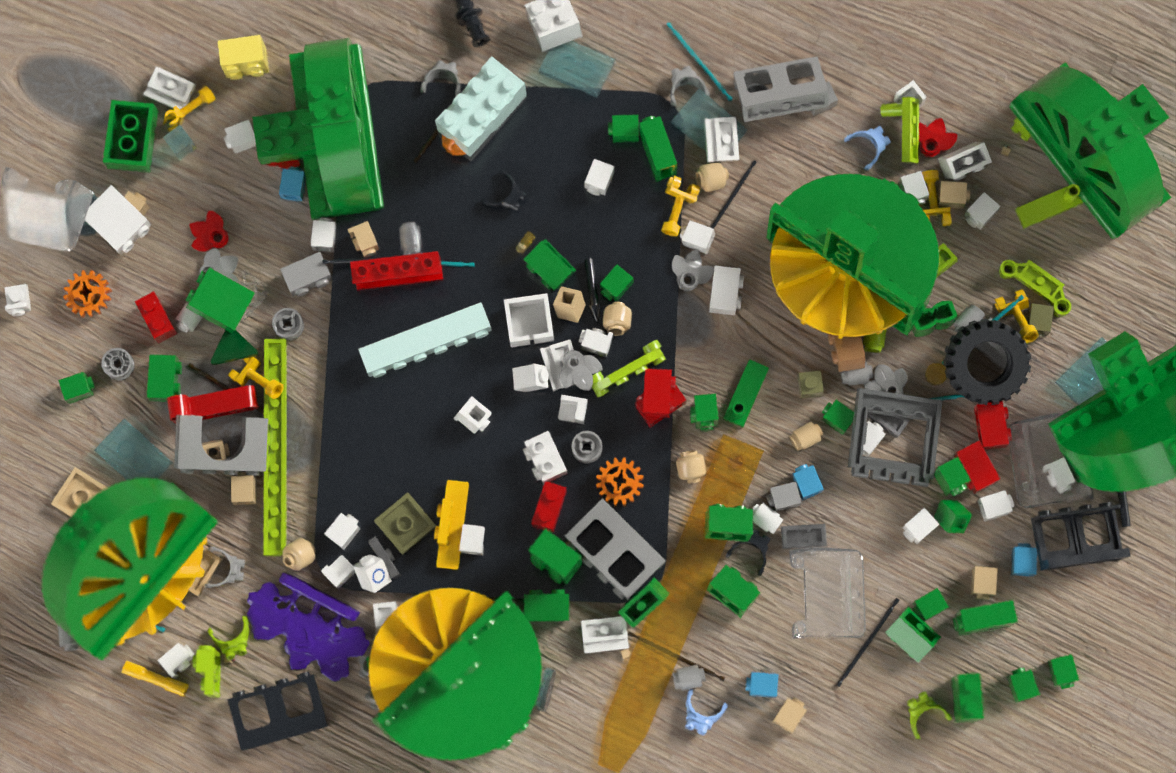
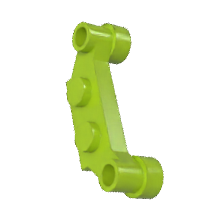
[999,260,1071,317]
[592,340,666,398]

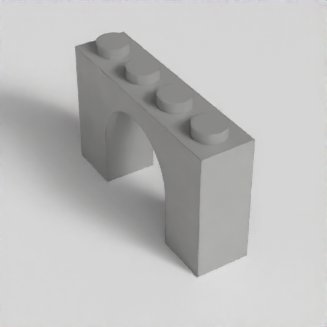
[174,415,268,475]

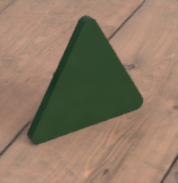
[210,330,258,365]

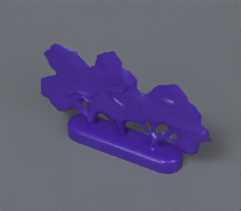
[246,572,370,682]

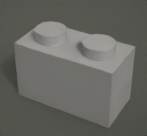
[280,252,332,297]

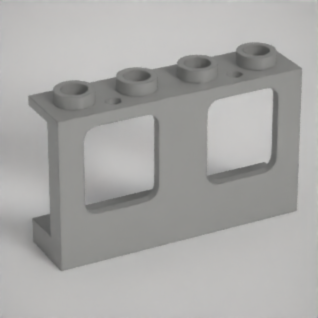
[733,57,829,122]
[565,499,666,600]

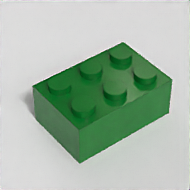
[103,100,158,173]
[529,529,582,585]

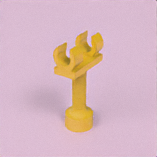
[163,86,216,132]
[922,170,952,227]
[661,176,700,236]
[994,289,1039,343]
[228,357,283,399]

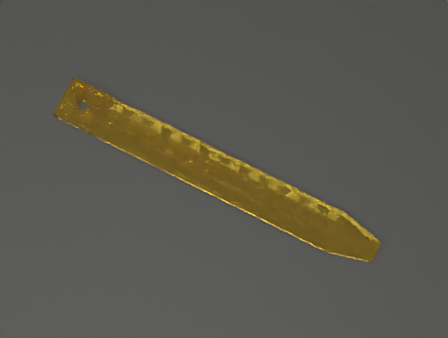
[598,434,764,773]

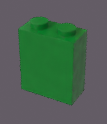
[639,116,677,182]
[185,267,255,333]
[952,600,1018,636]
[951,673,984,723]

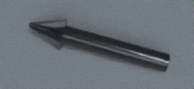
[584,259,601,322]
[1117,491,1131,527]

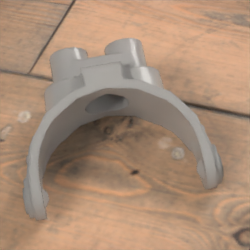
[421,61,461,96]
[670,66,710,107]
[204,547,245,588]

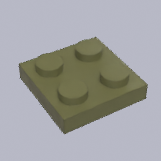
[374,493,436,555]

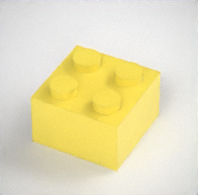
[218,35,269,80]

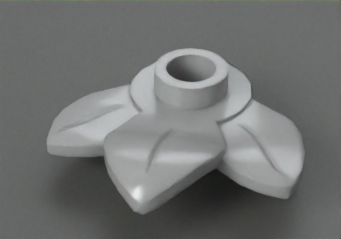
[198,248,238,282]
[672,250,714,291]
[559,350,603,391]
[864,364,908,395]

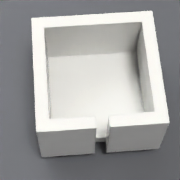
[525,0,582,52]
[504,293,554,347]

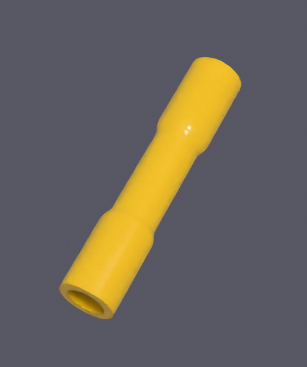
[122,661,189,697]

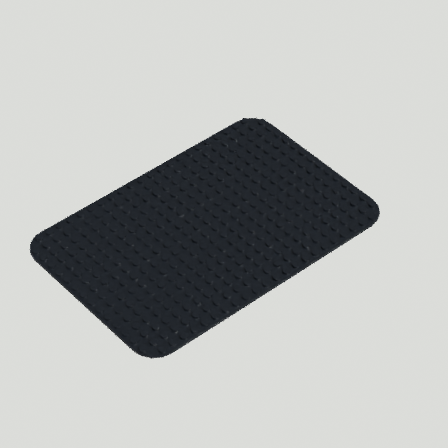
[314,80,685,604]

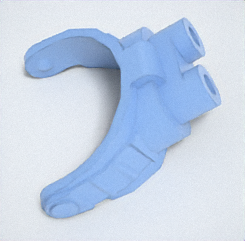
[844,126,891,171]
[685,689,727,735]

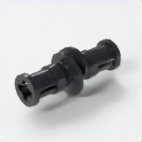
[455,0,490,48]

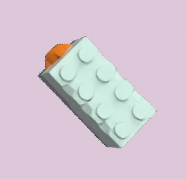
[435,56,527,161]

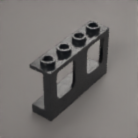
[1031,502,1131,571]
[227,672,330,751]

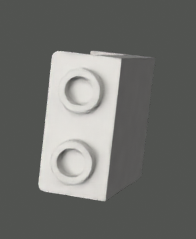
[80,185,151,255]

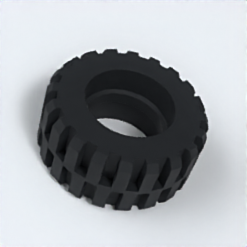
[943,319,1031,405]

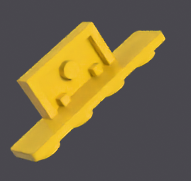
[434,480,469,570]

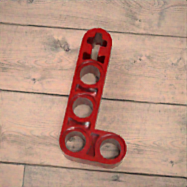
[167,386,258,424]

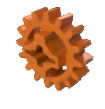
[63,270,112,318]
[596,458,644,506]

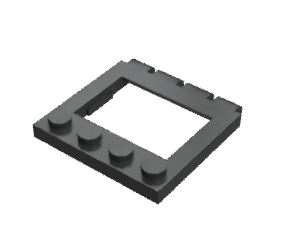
[848,388,942,487]

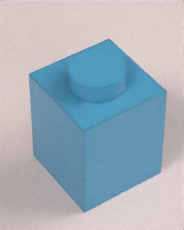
[279,167,306,202]
[792,464,824,500]
[1011,543,1037,577]
[745,672,778,698]

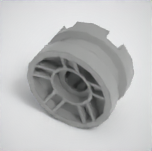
[272,308,304,341]
[101,348,135,381]
[571,431,602,464]

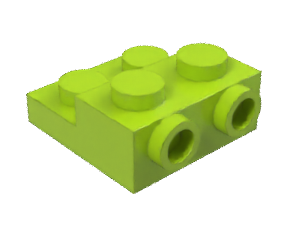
[192,645,221,698]

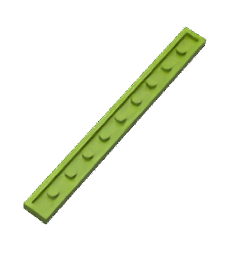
[263,338,287,556]

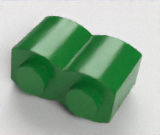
[912,301,957,337]

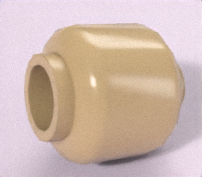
[695,162,729,192]
[602,302,632,336]
[676,450,706,484]
[282,538,315,571]

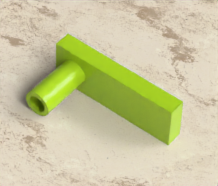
[880,97,919,164]
[1015,184,1083,229]

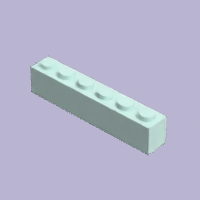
[358,303,492,378]

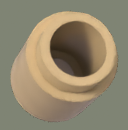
[789,422,823,451]

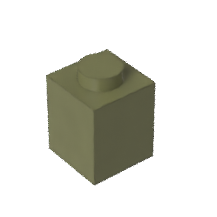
[1027,303,1054,338]
[797,371,824,399]

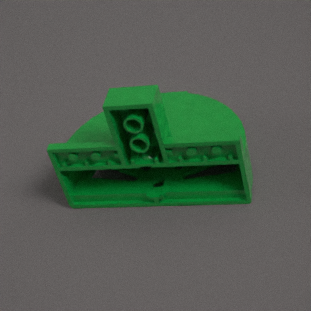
[252,38,384,220]
[1009,62,1172,239]
[1048,331,1176,492]

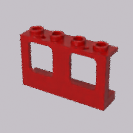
[350,251,443,291]

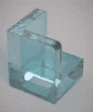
[163,125,197,160]

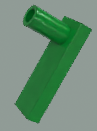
[723,359,769,428]

